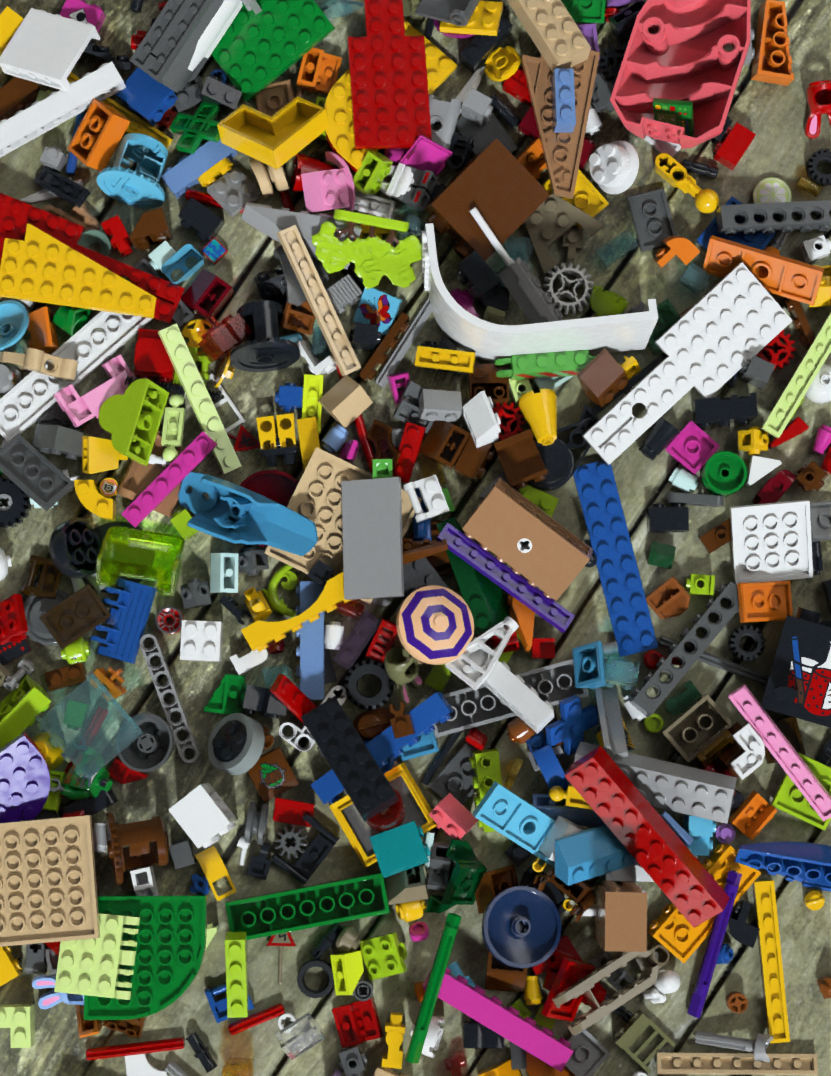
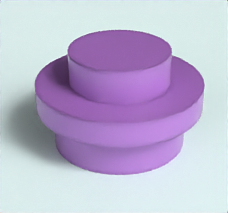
[715,823,736,844]

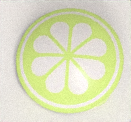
[753,177,792,204]

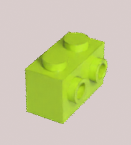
[353,151,393,195]

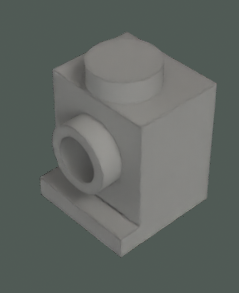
[40,146,68,173]

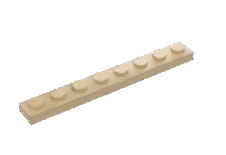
[276,225,361,377]
[656,1053,818,1076]

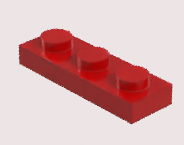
[392,422,426,483]
[270,674,317,723]

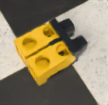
[256,413,298,468]

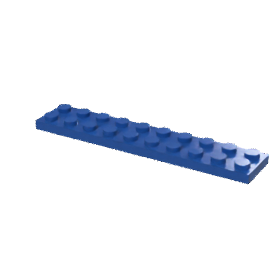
[573,460,658,657]

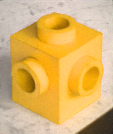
[738,427,769,455]

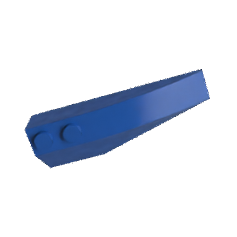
[735,842,831,891]

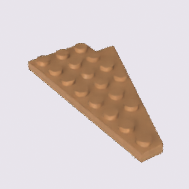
[521,50,600,199]

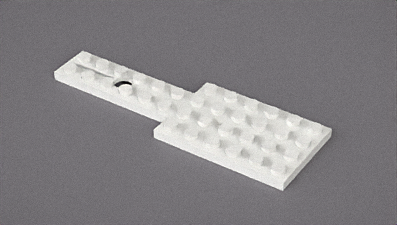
[582,262,793,465]

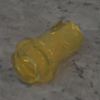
[797,175,823,197]

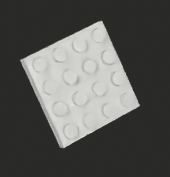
[730,500,813,585]

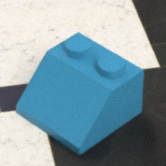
[572,641,607,689]

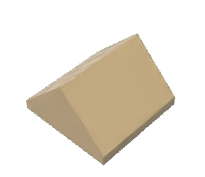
[318,375,373,429]

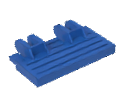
[90,578,157,664]

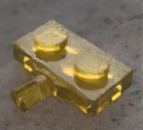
[504,757,524,790]

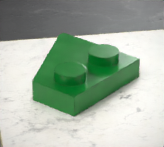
[203,674,246,714]

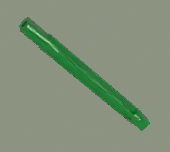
[405,913,462,1064]

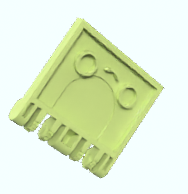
[54,913,140,1000]

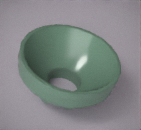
[78,230,111,257]

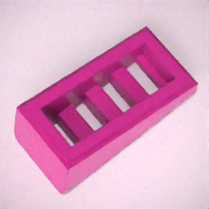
[387,371,410,407]
[339,440,359,464]

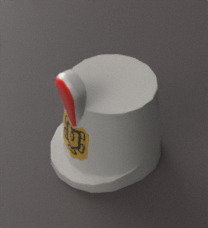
[0,364,22,395]

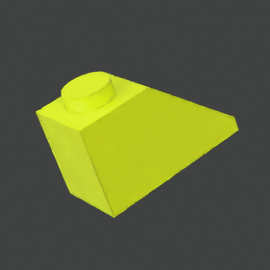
[330,950,364,995]

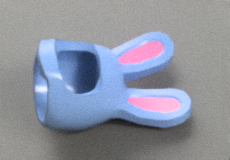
[31,975,84,1009]

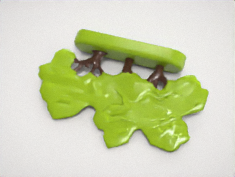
[311,209,422,290]

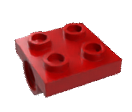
[0,594,28,645]

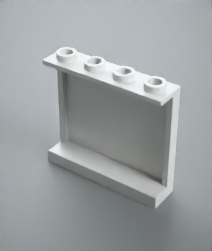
[0,8,100,92]

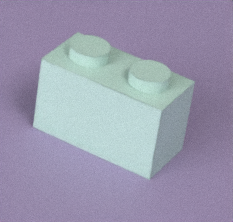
[210,553,239,593]

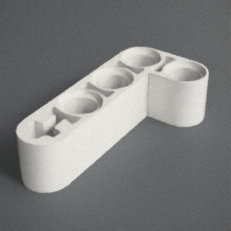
[279,686,348,751]

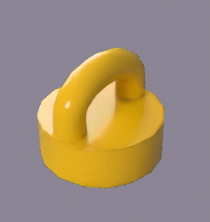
[804,890,825,910]

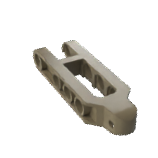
[552,945,669,1035]

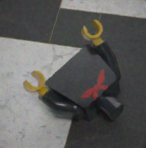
[519,857,577,914]

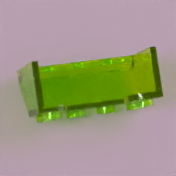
[96,526,185,596]

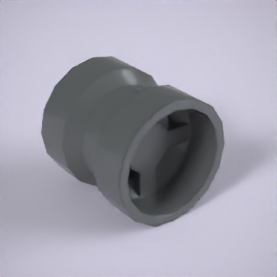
[353,979,373,1001]

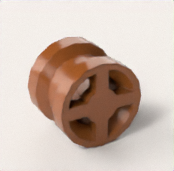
[726,991,748,1013]

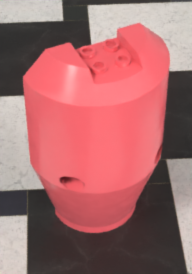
[610,0,751,149]

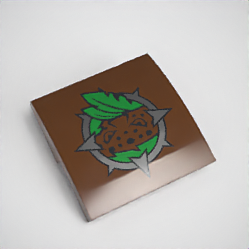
[248,746,299,802]

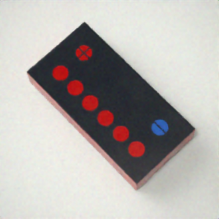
[0,639,32,666]

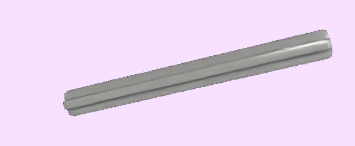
[375,296,432,387]

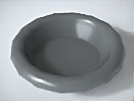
[23,589,70,646]

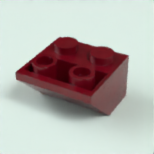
[181,269,234,322]

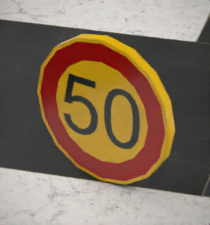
[214,351,235,388]

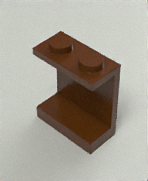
[494,429,548,490]

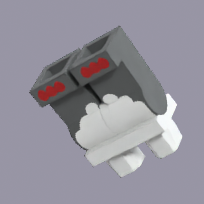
[380,163,438,212]

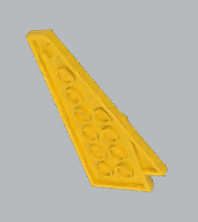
[0,223,156,318]

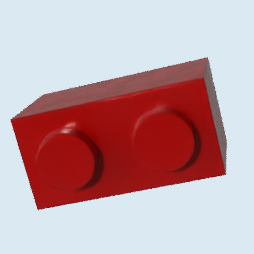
[713,122,756,171]

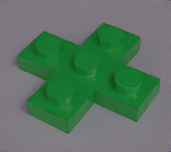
[169,101,221,154]

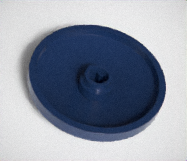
[482,886,561,968]

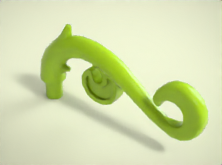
[262,564,298,618]

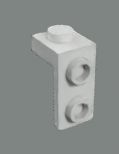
[296,340,337,375]

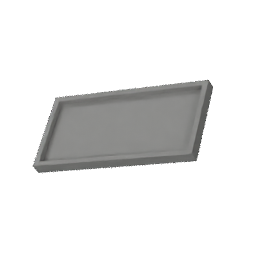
[341,477,404,600]

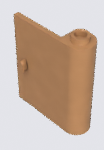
[117,431,186,518]

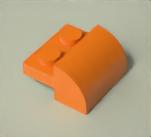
[296,47,342,95]

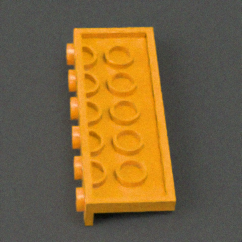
[647,843,761,964]

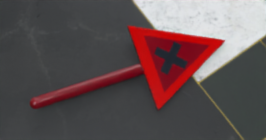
[227,425,261,452]

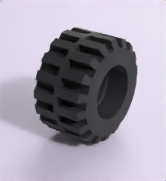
[344,660,394,710]

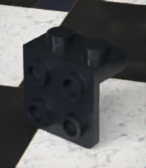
[254,264,287,308]

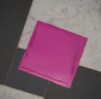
[399,134,453,176]

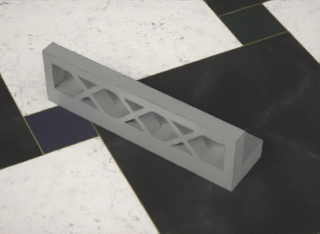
[595,687,629,760]

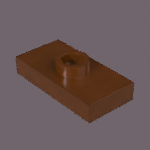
[699,518,732,554]

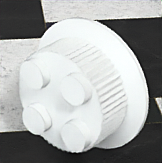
[589,140,639,195]

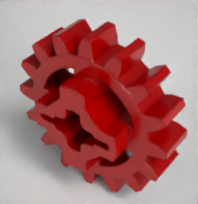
[755,330,796,371]
[492,403,525,441]

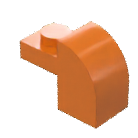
[653,236,700,268]

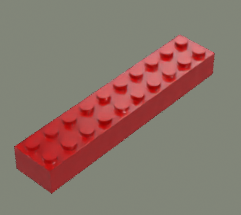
[564,745,730,928]

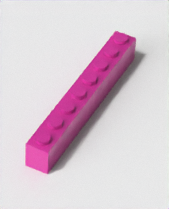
[422,967,574,1072]

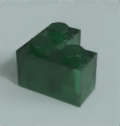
[647,299,681,356]

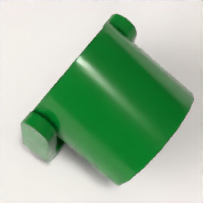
[53,306,91,336]

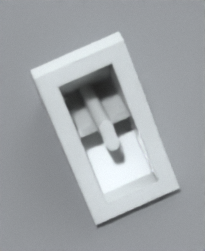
[745,456,782,488]

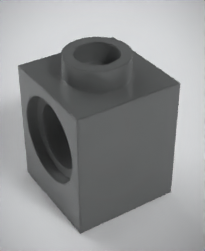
[169,837,196,869]

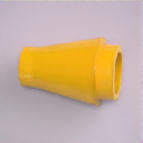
[523,976,543,1005]

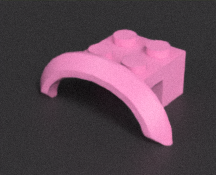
[301,151,355,213]

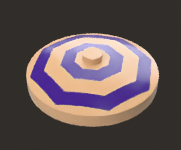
[396,585,474,665]

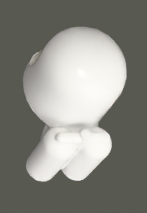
[643,970,681,1004]

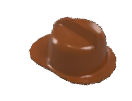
[353,708,395,742]

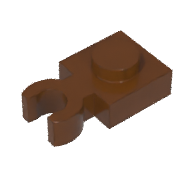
[389,701,416,739]

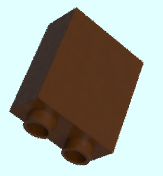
[424,138,550,261]

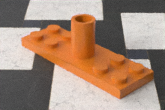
[702,235,825,306]

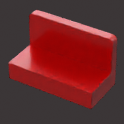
[273,797,315,827]

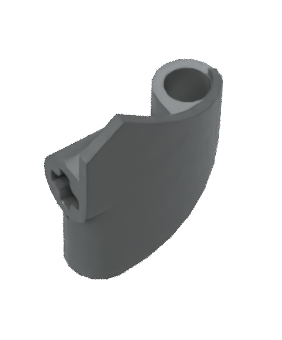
[274,245,329,306]

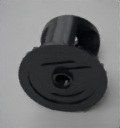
[230,300,300,372]

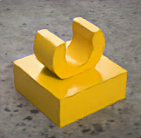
[618,356,641,380]

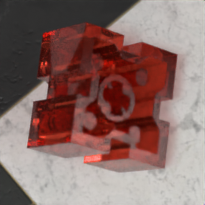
[198,313,252,363]

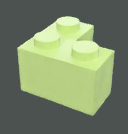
[0,1003,35,1048]

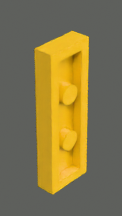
[415,346,476,373]

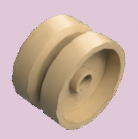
[249,157,289,199]

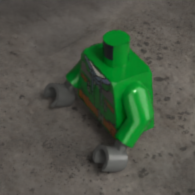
[49,737,113,801]

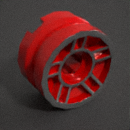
[155,606,184,634]

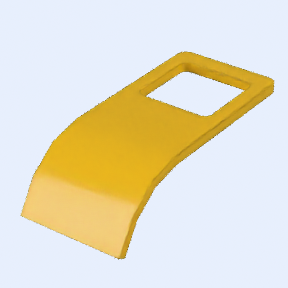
[194,846,236,901]

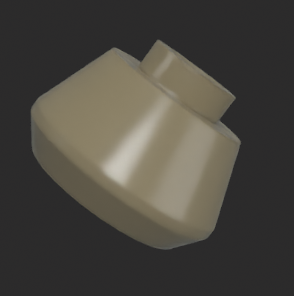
[336,926,361,952]

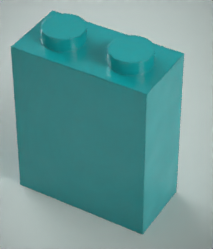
[369,821,431,878]

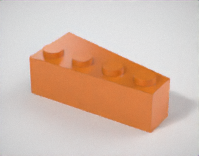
[751,0,794,86]

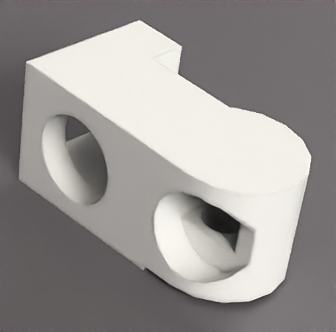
[229,649,269,675]

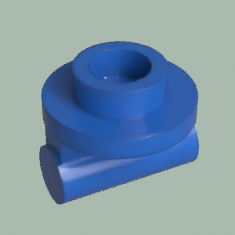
[716,944,734,964]

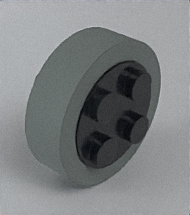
[208,713,265,775]

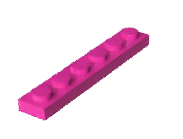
[121,431,218,528]

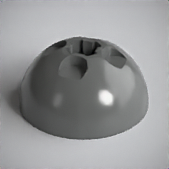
[116,713,174,772]

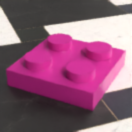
[665,421,720,475]

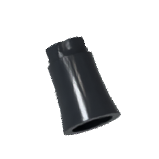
[638,417,680,461]

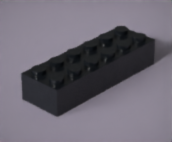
[301,696,399,822]

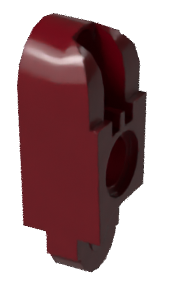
[751,469,797,504]

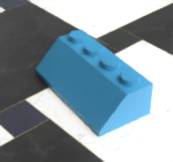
[555,824,635,886]

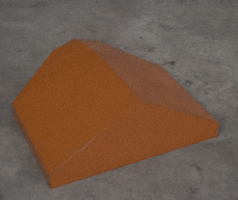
[281,300,315,335]
[645,575,691,619]

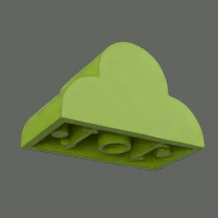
[98,379,169,466]

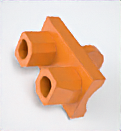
[90,667,127,702]

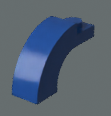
[526,731,570,791]

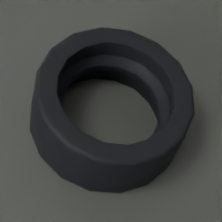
[297,959,334,998]

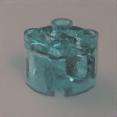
[604,656,641,690]

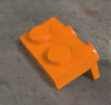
[516,138,547,180]
[728,791,777,840]

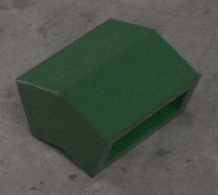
[647,542,676,569]

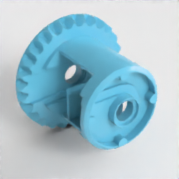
[97,133,168,209]

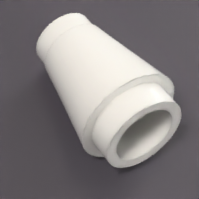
[93,823,108,852]

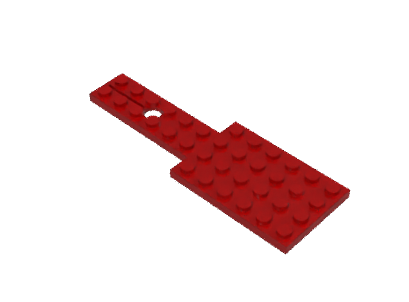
[347,0,432,149]
[0,193,185,325]

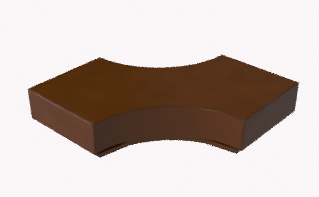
[367,419,401,471]

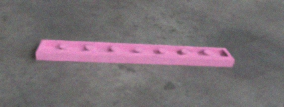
[728,684,831,822]

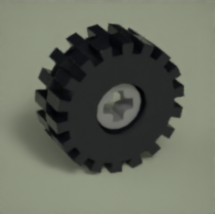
[0,478,31,528]

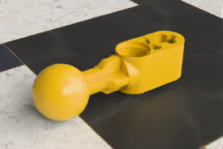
[654,153,719,213]

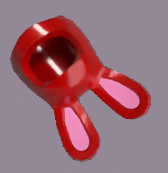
[804,80,831,139]

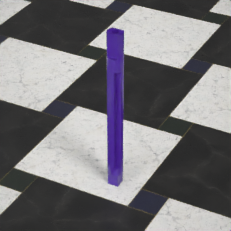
[687,870,742,1018]

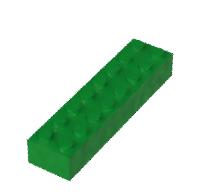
[225,872,390,940]

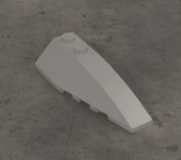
[241,202,362,270]

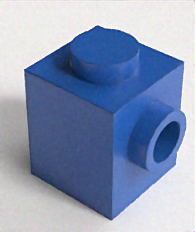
[275,383,303,412]

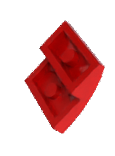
[332,997,383,1048]

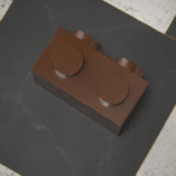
[454,436,495,483]

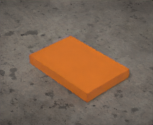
[737,581,793,623]

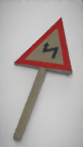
[266,932,296,985]

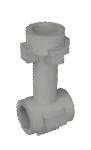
[3,658,35,692]

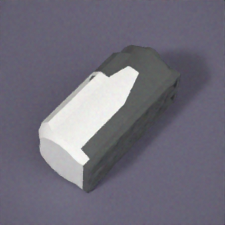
[130,0,243,93]

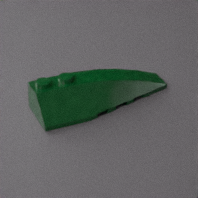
[436,517,511,635]

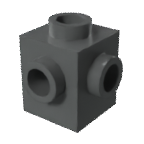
[238,547,269,576]
[180,578,211,609]
[338,1044,368,1076]

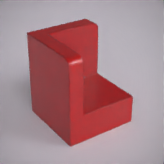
[531,638,555,659]

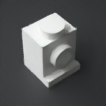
[799,235,831,263]

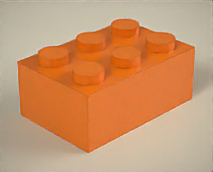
[67,98,131,171]

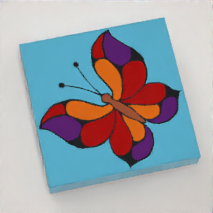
[353,287,402,335]

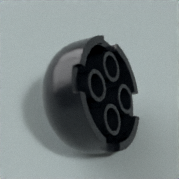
[49,518,104,578]

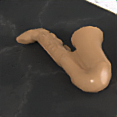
[42,202,100,233]

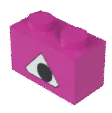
[59,0,106,33]

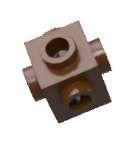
[796,461,829,492]

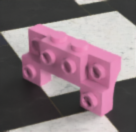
[53,354,136,428]

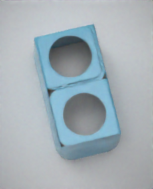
[161,244,204,286]

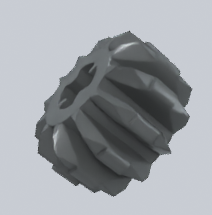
[274,825,308,859]

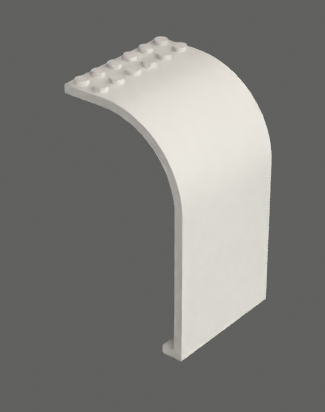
[421,223,658,363]

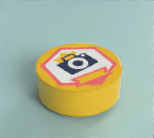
[99,478,119,498]

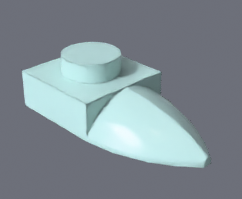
[422,831,435,872]

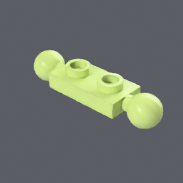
[161,392,186,462]

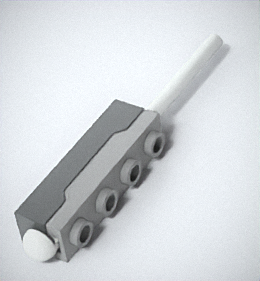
[469,207,563,324]

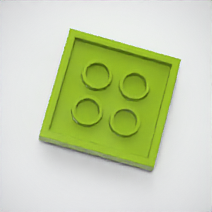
[771,751,831,830]

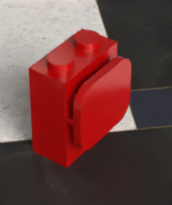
[134,329,175,383]

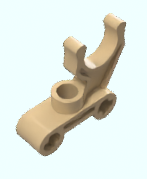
[0,348,79,381]

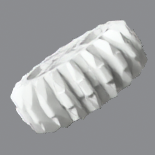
[542,262,594,315]

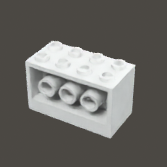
[168,782,238,848]

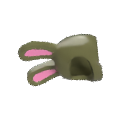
[384,646,425,708]

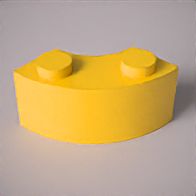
[74,480,116,521]

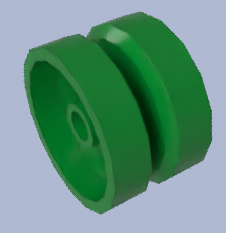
[701,451,747,497]

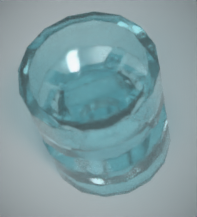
[395,213,426,240]

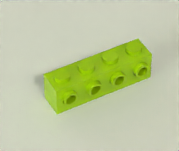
[469,748,503,833]

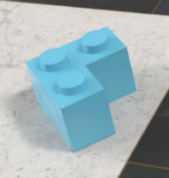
[684,814,716,856]

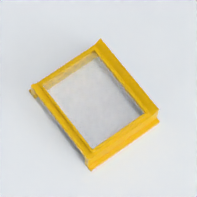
[329,762,438,868]

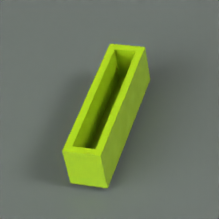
[225,932,249,1018]

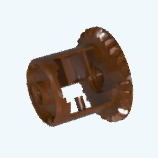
[106,813,169,885]

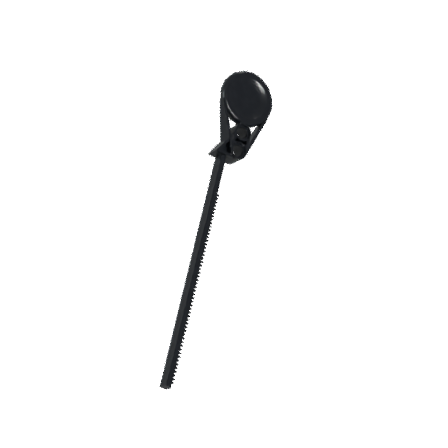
[528,353,667,491]

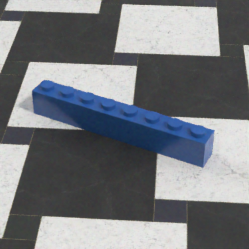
[311,692,454,804]

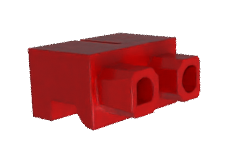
[101,215,134,258]

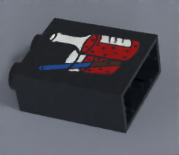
[761,607,831,728]

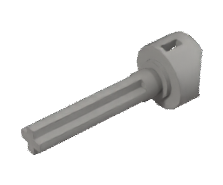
[695,1031,773,1063]

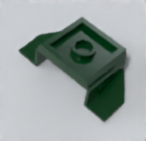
[425,839,487,913]

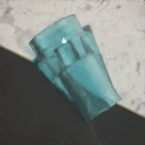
[311,327,330,357]

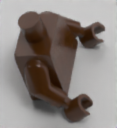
[533,868,596,922]

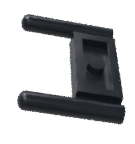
[271,812,340,885]

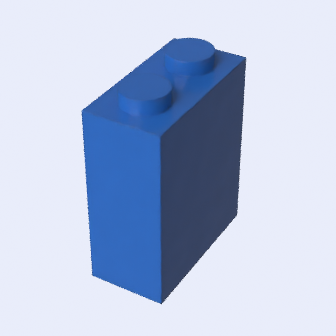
[115,67,178,127]

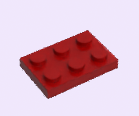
[541,958,595,1022]

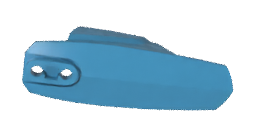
[178,472,318,556]

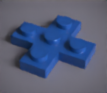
[545,695,599,756]

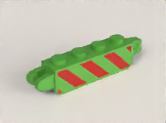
[495,350,596,380]

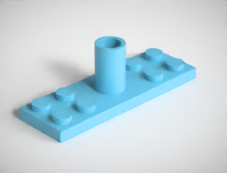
[472,781,556,868]

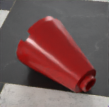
[291,153,339,192]

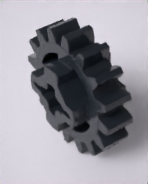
[599,42,628,83]

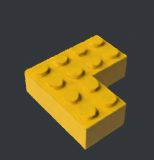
[217,96,329,169]

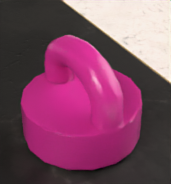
[409,922,429,942]

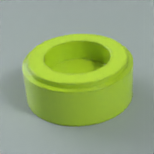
[643,713,664,733]

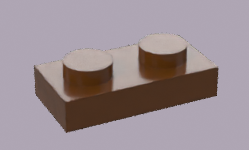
[44,662,88,692]

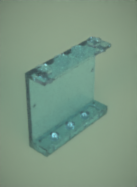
[35,670,144,780]

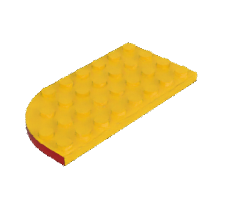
[324,19,458,172]

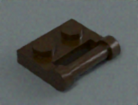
[21,555,63,600]
[694,727,735,767]

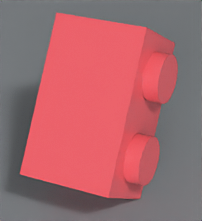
[429,793,478,840]

